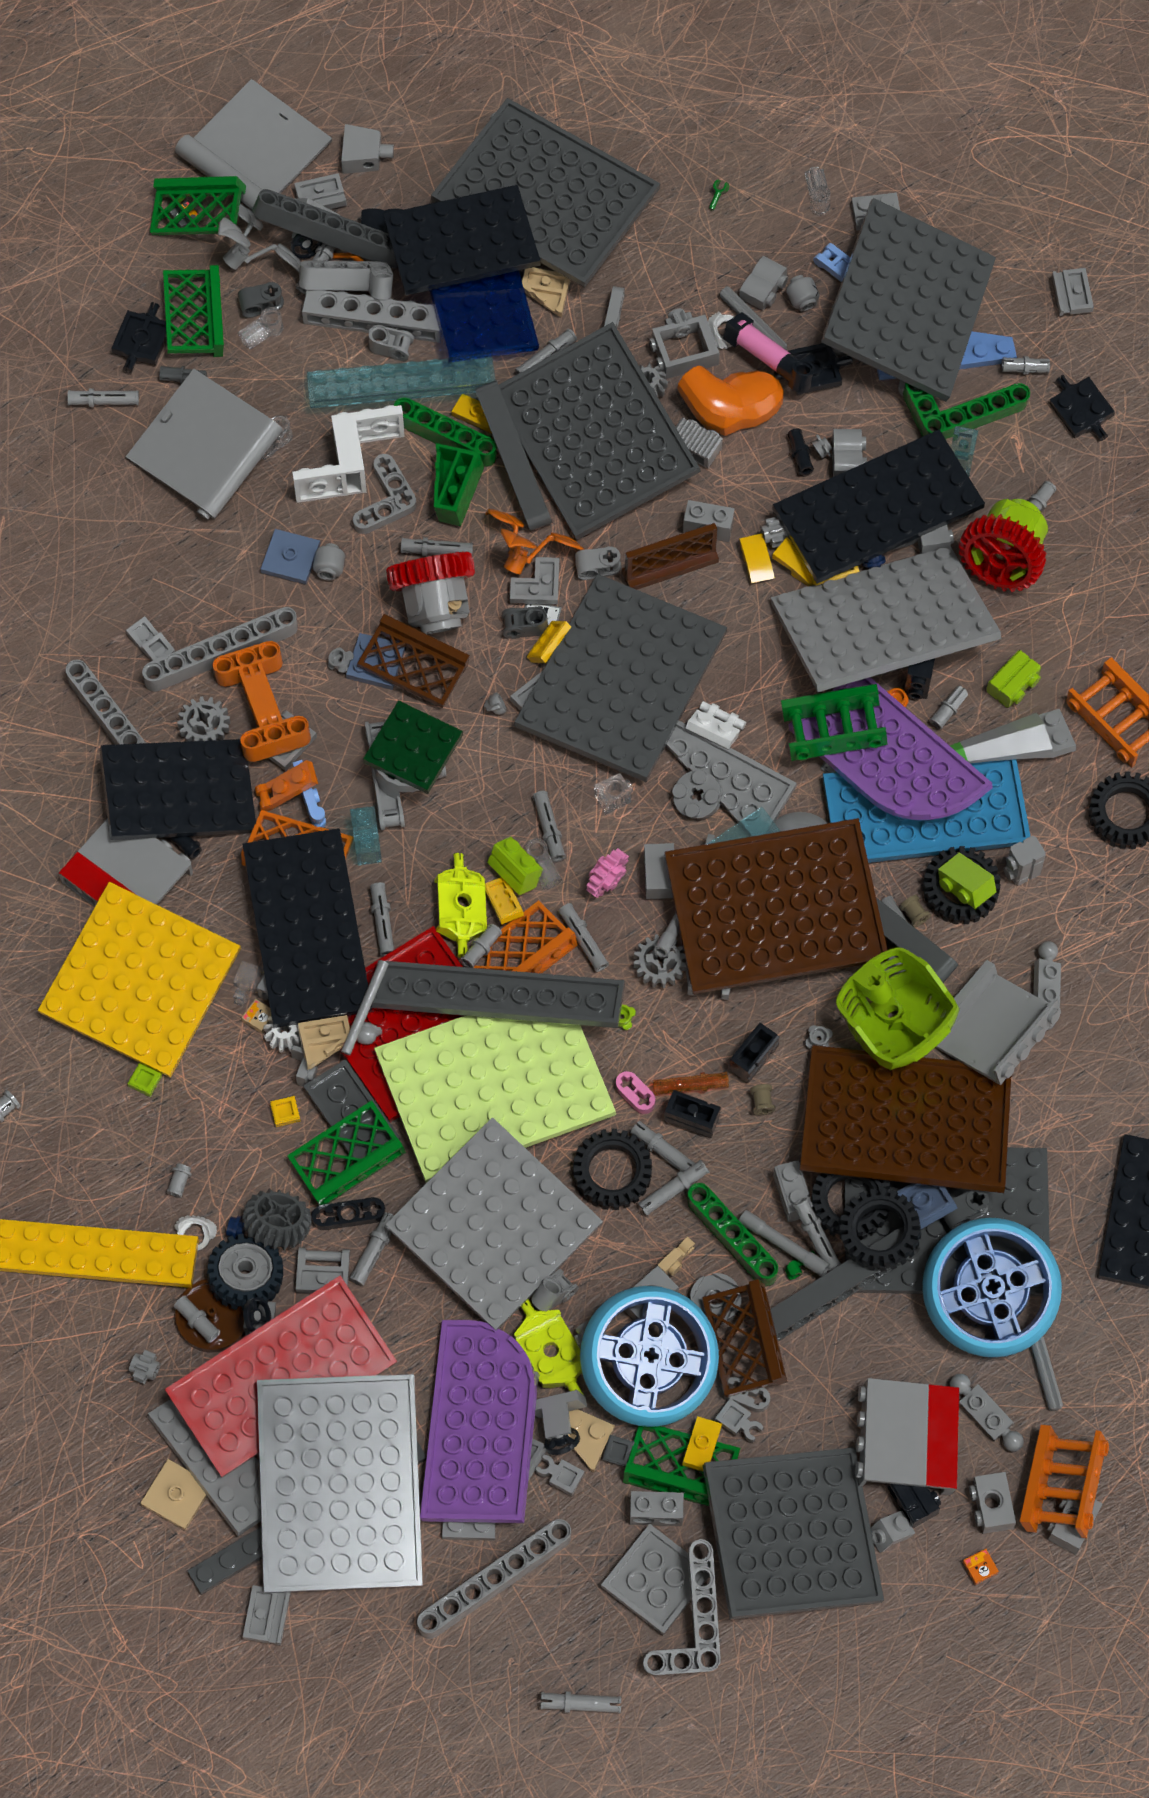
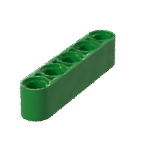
[394,397,497,467]
[687,1183,778,1287]

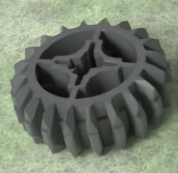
[242,1188,312,1251]

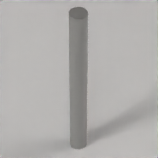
[341,960,389,1055]

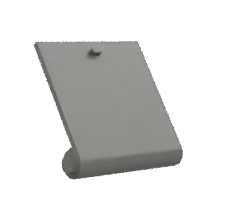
[175,79,333,210]
[126,369,283,520]

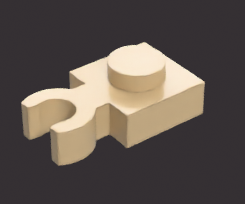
[657,1237,695,1276]

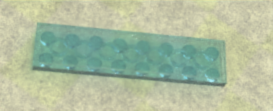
[307,355,496,408]

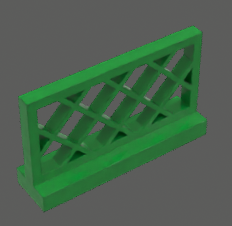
[150,176,246,235]
[163,265,224,357]
[287,1100,406,1205]
[623,1426,740,1506]

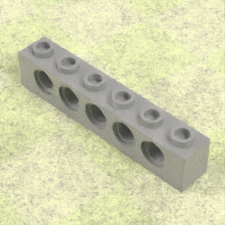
[302,290,445,343]

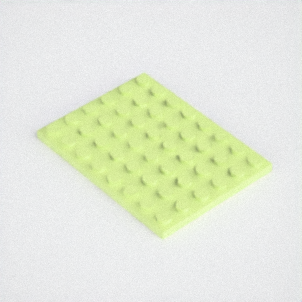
[374,1016,616,1183]

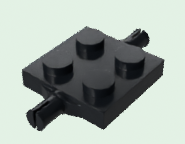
[111,302,167,373]
[774,343,853,395]
[1049,375,1115,441]

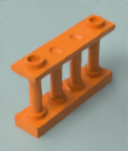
[1066,657,1149,768]
[1020,1425,1109,1538]

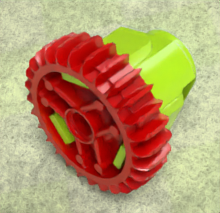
[958,499,1048,592]

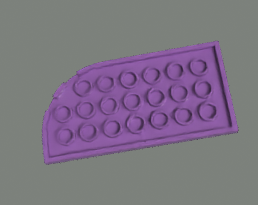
[788,677,993,820]
[420,1320,537,1523]

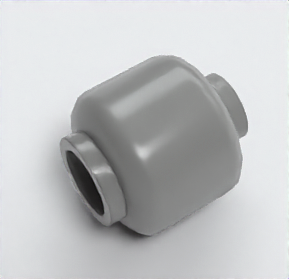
[786,275,820,311]
[313,543,346,581]

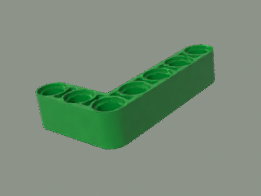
[903,382,1030,439]

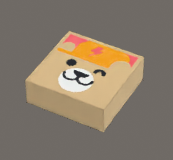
[241,999,271,1033]

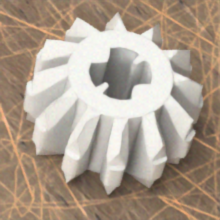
[264,1016,301,1053]

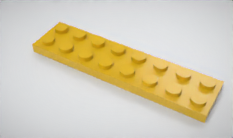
[0,1219,199,1288]

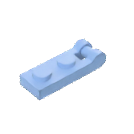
[813,243,850,282]
[293,760,326,828]

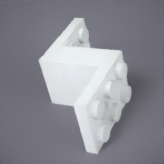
[292,405,405,503]

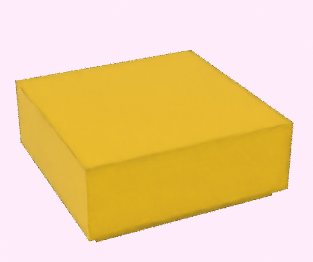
[270,1096,301,1127]

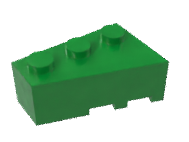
[434,443,484,526]

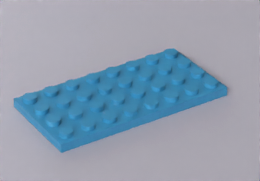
[822,759,1031,863]

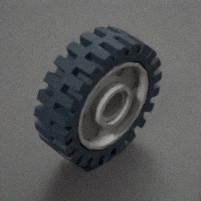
[207,1234,283,1311]

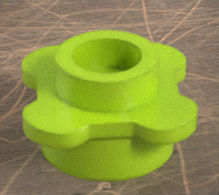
[619,1004,636,1030]

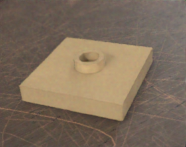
[140,1459,207,1531]

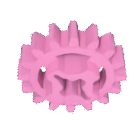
[586,848,629,898]

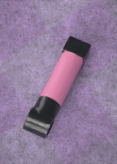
[723,312,815,393]

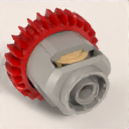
[386,551,475,634]

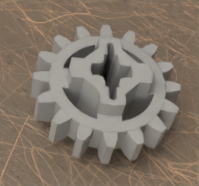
[177,696,231,741]
[633,934,687,988]

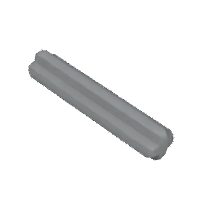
[1031,1336,1063,1411]

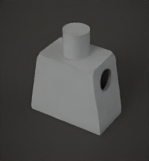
[341,124,394,174]

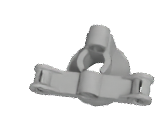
[365,719,446,831]

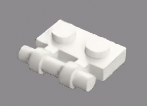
[686,701,747,749]

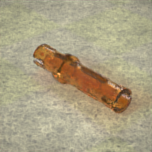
[653,1071,729,1096]

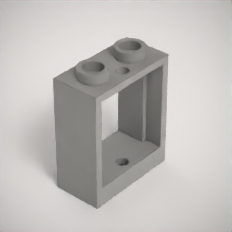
[649,315,720,379]

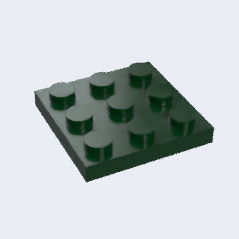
[363,700,463,794]

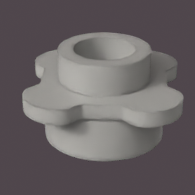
[812,434,832,458]
[328,647,354,673]
[805,1025,833,1049]

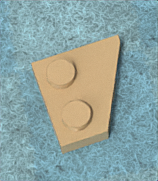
[297,1015,350,1070]
[568,1409,615,1472]

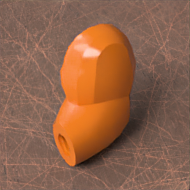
[677,365,784,436]

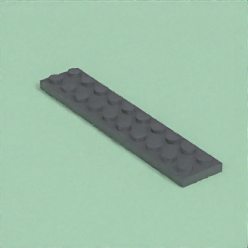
[372,960,625,1028]

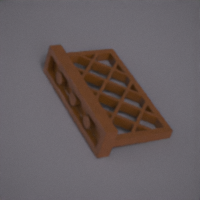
[622,523,719,590]
[357,614,470,708]
[702,1279,788,1397]

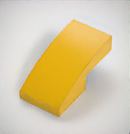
[739,533,775,584]
[772,537,813,586]

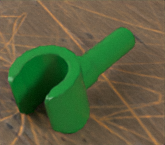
[709,179,730,211]
[785,1251,816,1280]

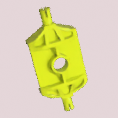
[434,853,487,958]
[514,1299,584,1395]

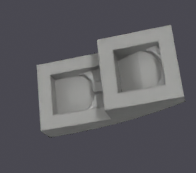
[126,616,175,661]

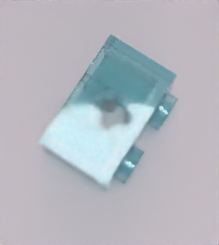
[350,806,382,865]

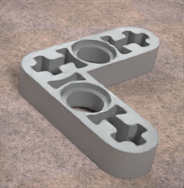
[353,454,416,534]

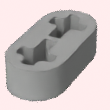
[723,1377,770,1413]

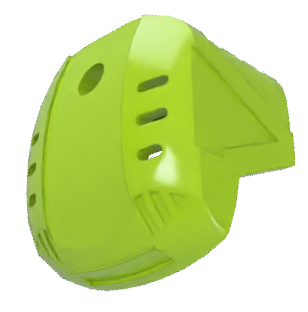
[836,948,960,1070]

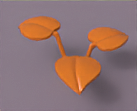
[485,509,584,575]

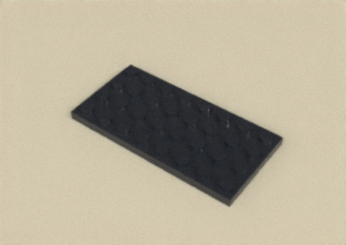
[772,430,985,584]
[242,828,373,1028]

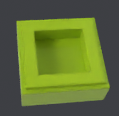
[127,1063,162,1097]

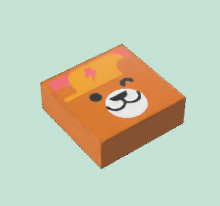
[962,1549,999,1585]

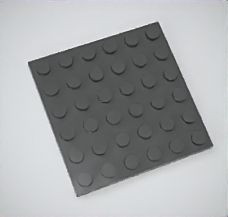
[703,1447,884,1620]

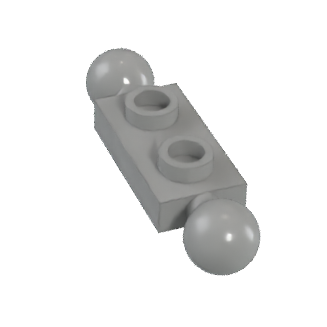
[1033,941,1061,1030]
[950,1374,1024,1452]

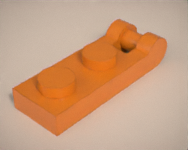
[255,760,318,811]

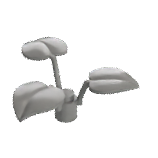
[218,204,301,273]

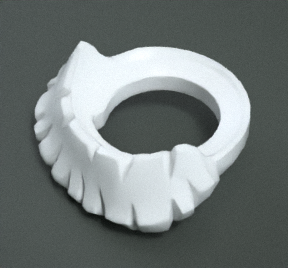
[708,312,734,349]
[174,1215,217,1251]

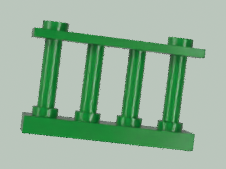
[781,684,888,761]

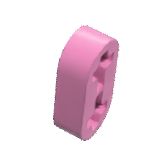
[616,1071,655,1114]

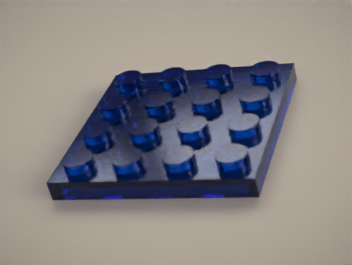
[429,271,539,362]

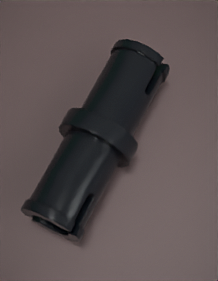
[787,428,814,475]

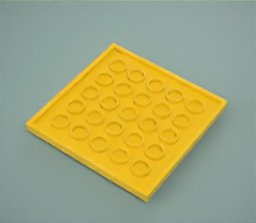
[38,882,241,1078]

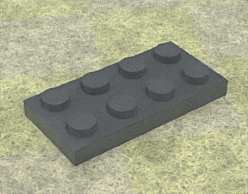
[303,1059,401,1163]

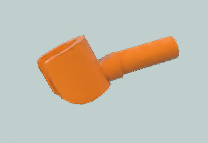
[333,252,364,261]

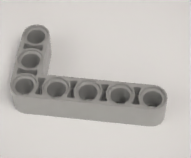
[643,1539,721,1675]

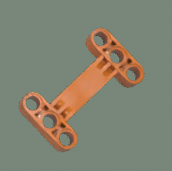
[213,641,311,762]

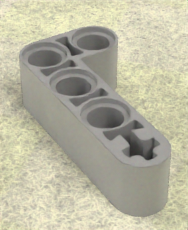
[299,260,393,300]

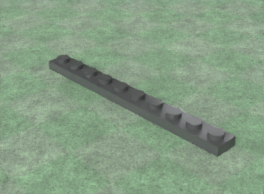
[188,1442,427,1595]

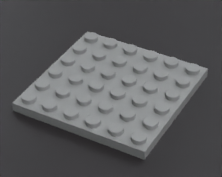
[385,1117,603,1330]

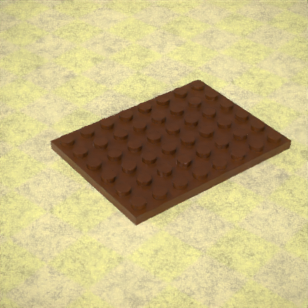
[664,818,889,994]
[800,1045,1011,1193]

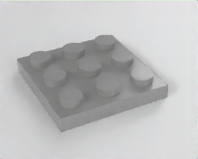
[601,1524,709,1636]

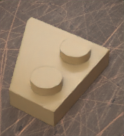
[521,267,570,317]

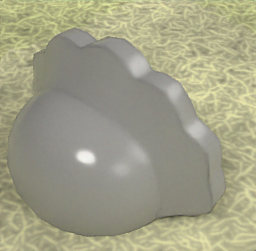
[484,692,507,715]
[350,1022,382,1045]

